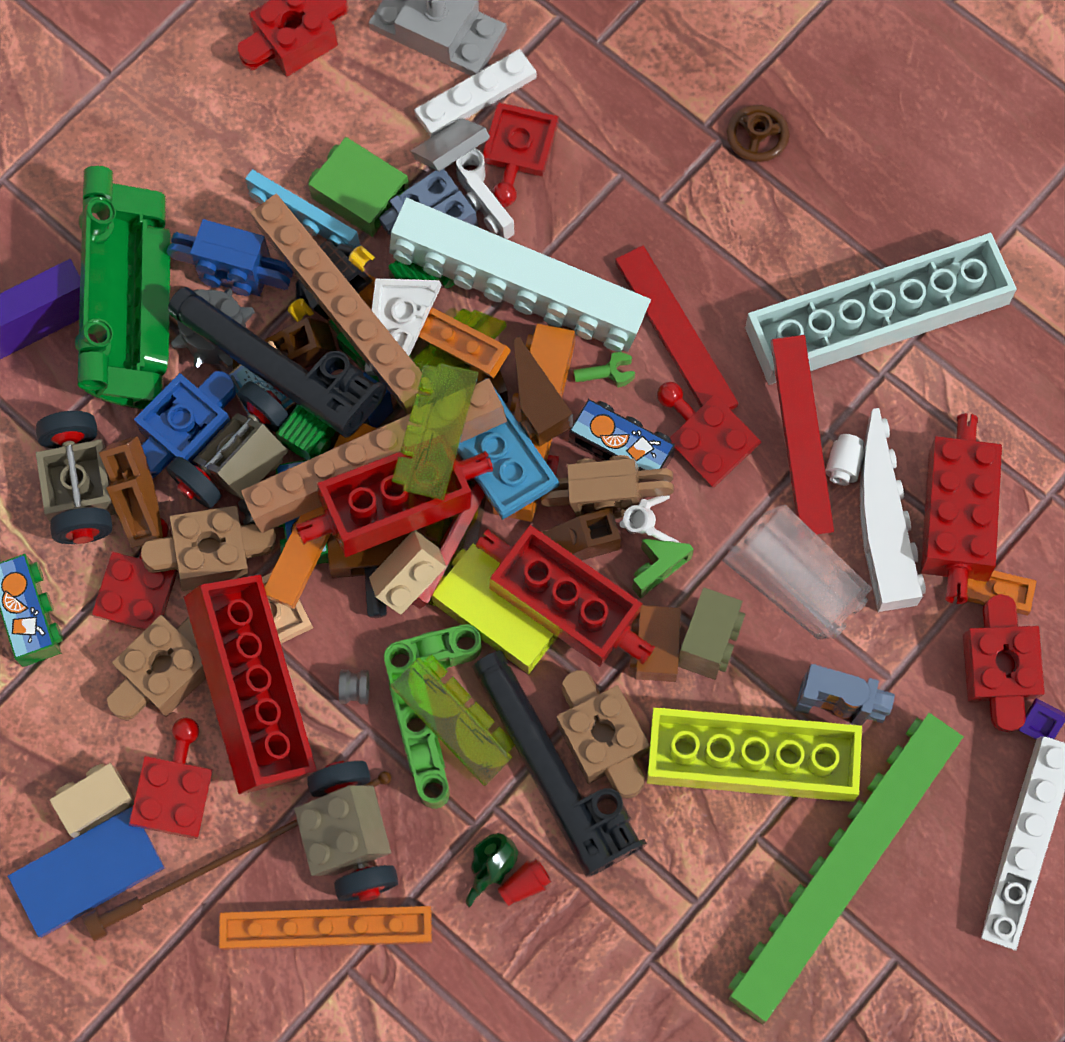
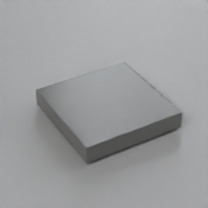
[411,118,490,171]

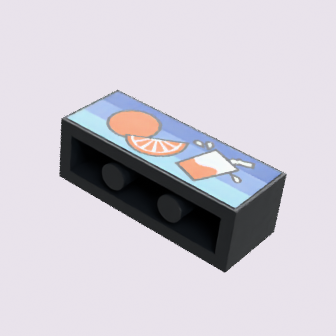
[569,399,675,471]

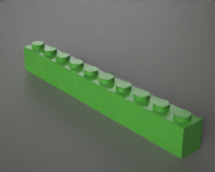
[727,713,964,1025]

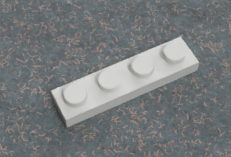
[414,49,537,137]

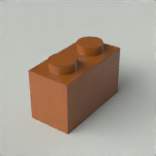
[630,605,681,682]

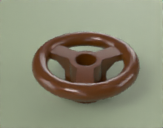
[727,105,789,162]

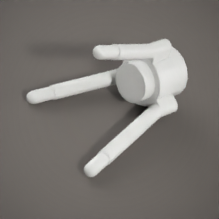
[620,495,681,543]

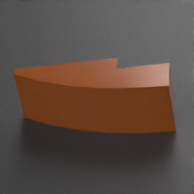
[99,436,163,548]

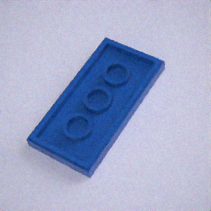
[8,807,165,938]

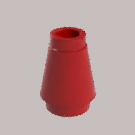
[497,858,552,906]

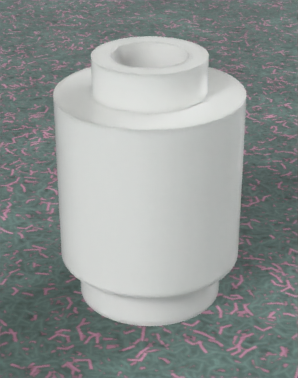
[825,434,865,486]

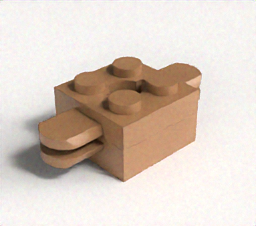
[541,455,674,519]
[141,505,276,591]
[107,615,206,721]
[556,670,650,799]

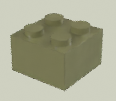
[678,587,745,680]

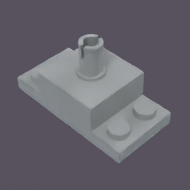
[369,0,507,76]

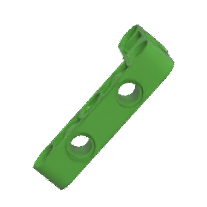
[384,624,482,809]

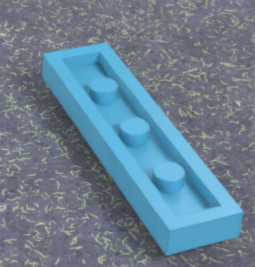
[245,169,360,247]

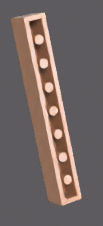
[250,193,436,415]
[241,378,507,533]

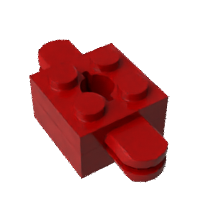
[238,0,348,77]
[963,594,1045,733]

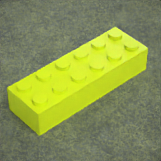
[647,707,862,802]

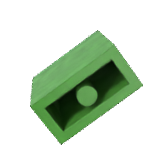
[308,137,409,237]

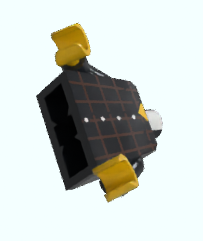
[288,240,375,322]

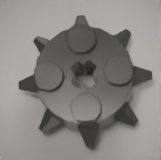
[171,288,255,367]

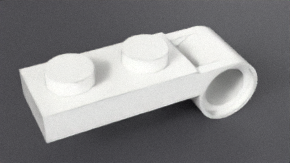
[456,148,515,239]

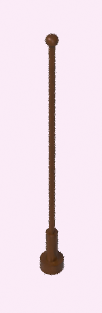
[83,771,392,941]

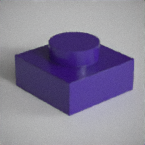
[1019,698,1065,739]

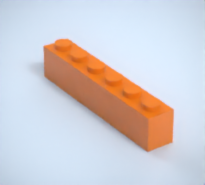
[488,324,575,522]

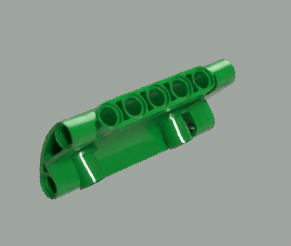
[75,166,171,410]

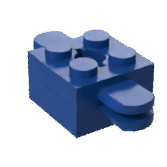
[167,219,294,296]
[134,371,236,478]

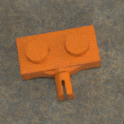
[967,570,1037,616]

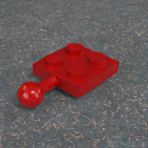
[483,102,559,207]
[657,382,762,488]
[92,518,178,631]
[129,717,213,839]

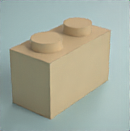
[369,531,446,615]
[50,763,135,838]

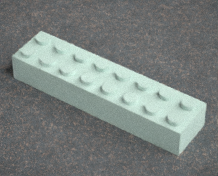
[389,197,651,352]
[745,233,1017,385]

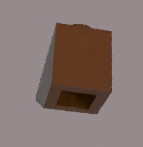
[514,508,621,560]

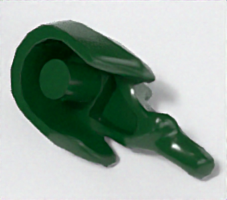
[466,833,518,907]

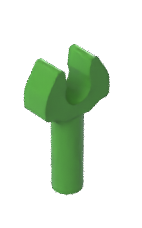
[573,352,635,387]

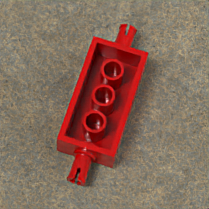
[921,413,1002,604]
[295,435,493,558]
[475,525,656,667]

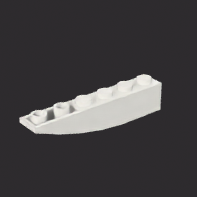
[860,408,926,612]
[981,736,1065,950]

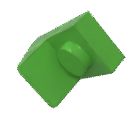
[632,539,694,599]

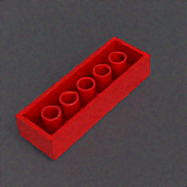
[184,574,317,795]

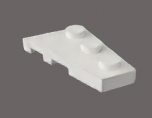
[365,278,442,376]

